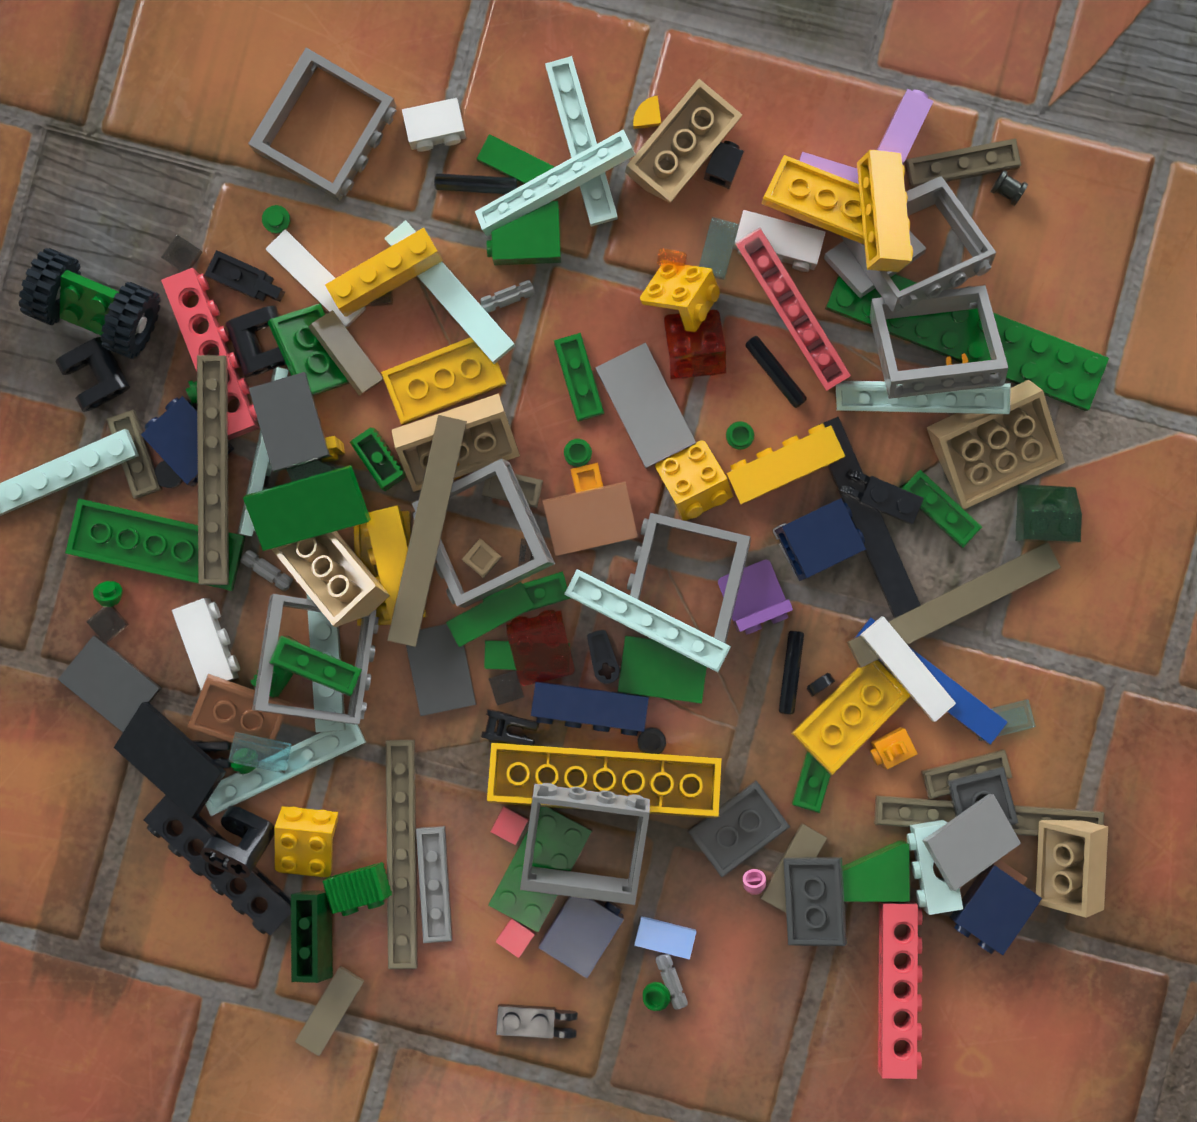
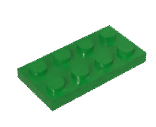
[488,807,592,932]

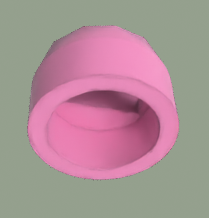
[743,869,766,895]

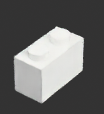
[402,98,466,152]

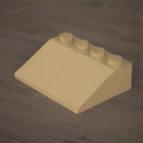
[927,380,1065,510]

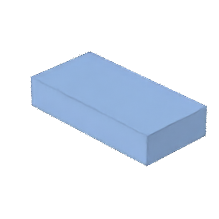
[634,916,697,959]

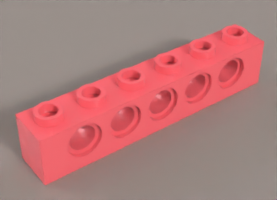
[736,228,851,391]
[161,268,259,441]
[878,900,923,1079]

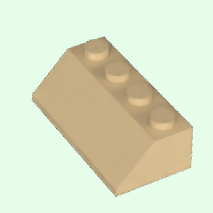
[625,79,742,203]
[392,393,520,492]
[271,531,390,627]

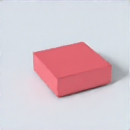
[490,806,529,845]
[496,918,535,958]

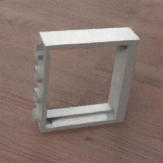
[248,48,397,201]
[840,176,996,313]
[870,285,1008,399]
[412,458,555,608]
[627,513,751,644]
[252,594,379,724]
[520,783,650,905]

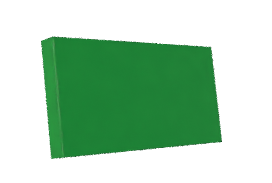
[243,465,371,551]

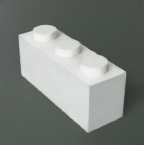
[733,210,826,272]
[172,598,240,690]

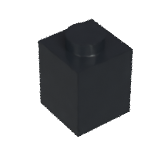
[704,141,744,189]

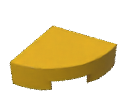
[633,96,661,129]

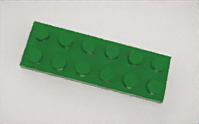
[65,498,246,591]

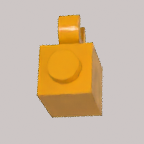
[870,727,918,769]

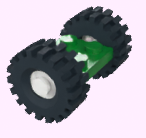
[19,248,161,359]

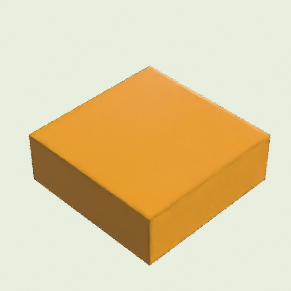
[570,463,603,493]

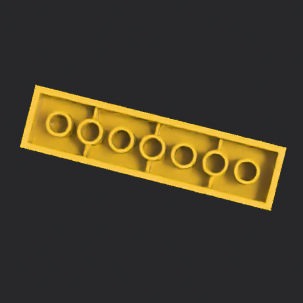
[487,743,722,818]

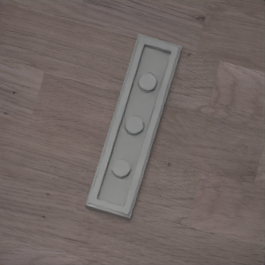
[416,826,453,943]

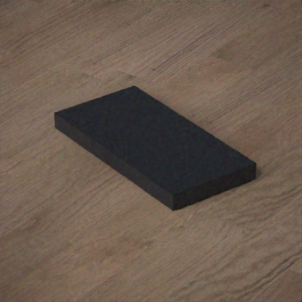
[114,702,226,818]

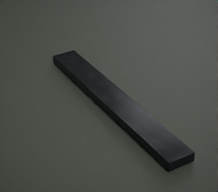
[812,417,920,618]

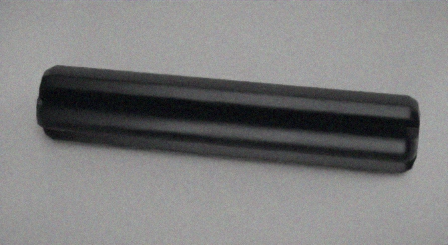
[434,174,517,194]
[745,336,807,408]
[779,631,804,715]

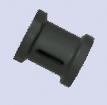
[990,170,1028,206]

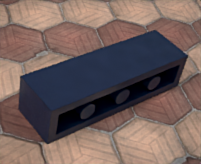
[531,681,649,736]

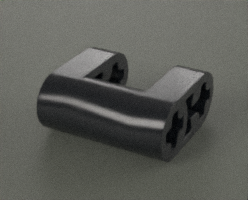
[225,306,286,377]
[55,337,130,412]
[201,806,274,878]

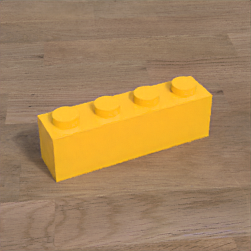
[857,150,913,272]
[325,228,443,317]
[727,423,845,505]
[361,505,427,622]

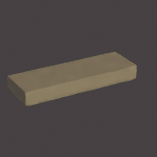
[309,310,383,396]
[107,410,162,499]
[921,750,1012,799]
[760,823,827,913]
[295,966,365,1056]

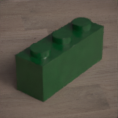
[291,890,333,983]

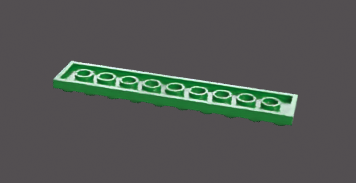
[825,274,1109,411]

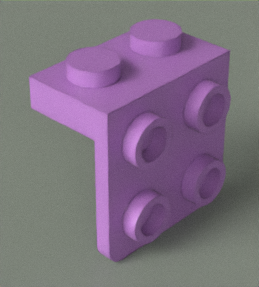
[718,560,793,635]

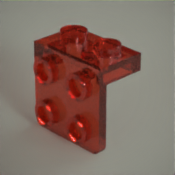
[664,309,726,379]
[506,610,575,686]

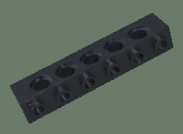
[144,795,291,936]

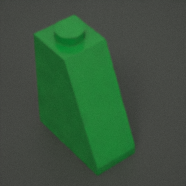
[487,201,561,265]
[842,840,910,902]

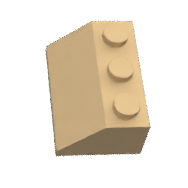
[1036,820,1108,918]

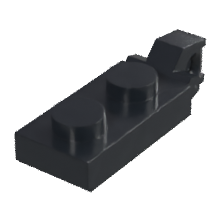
[204,250,285,302]

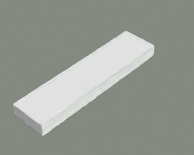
[266,230,366,329]
[860,616,956,722]

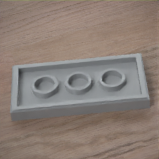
[595,343,696,469]

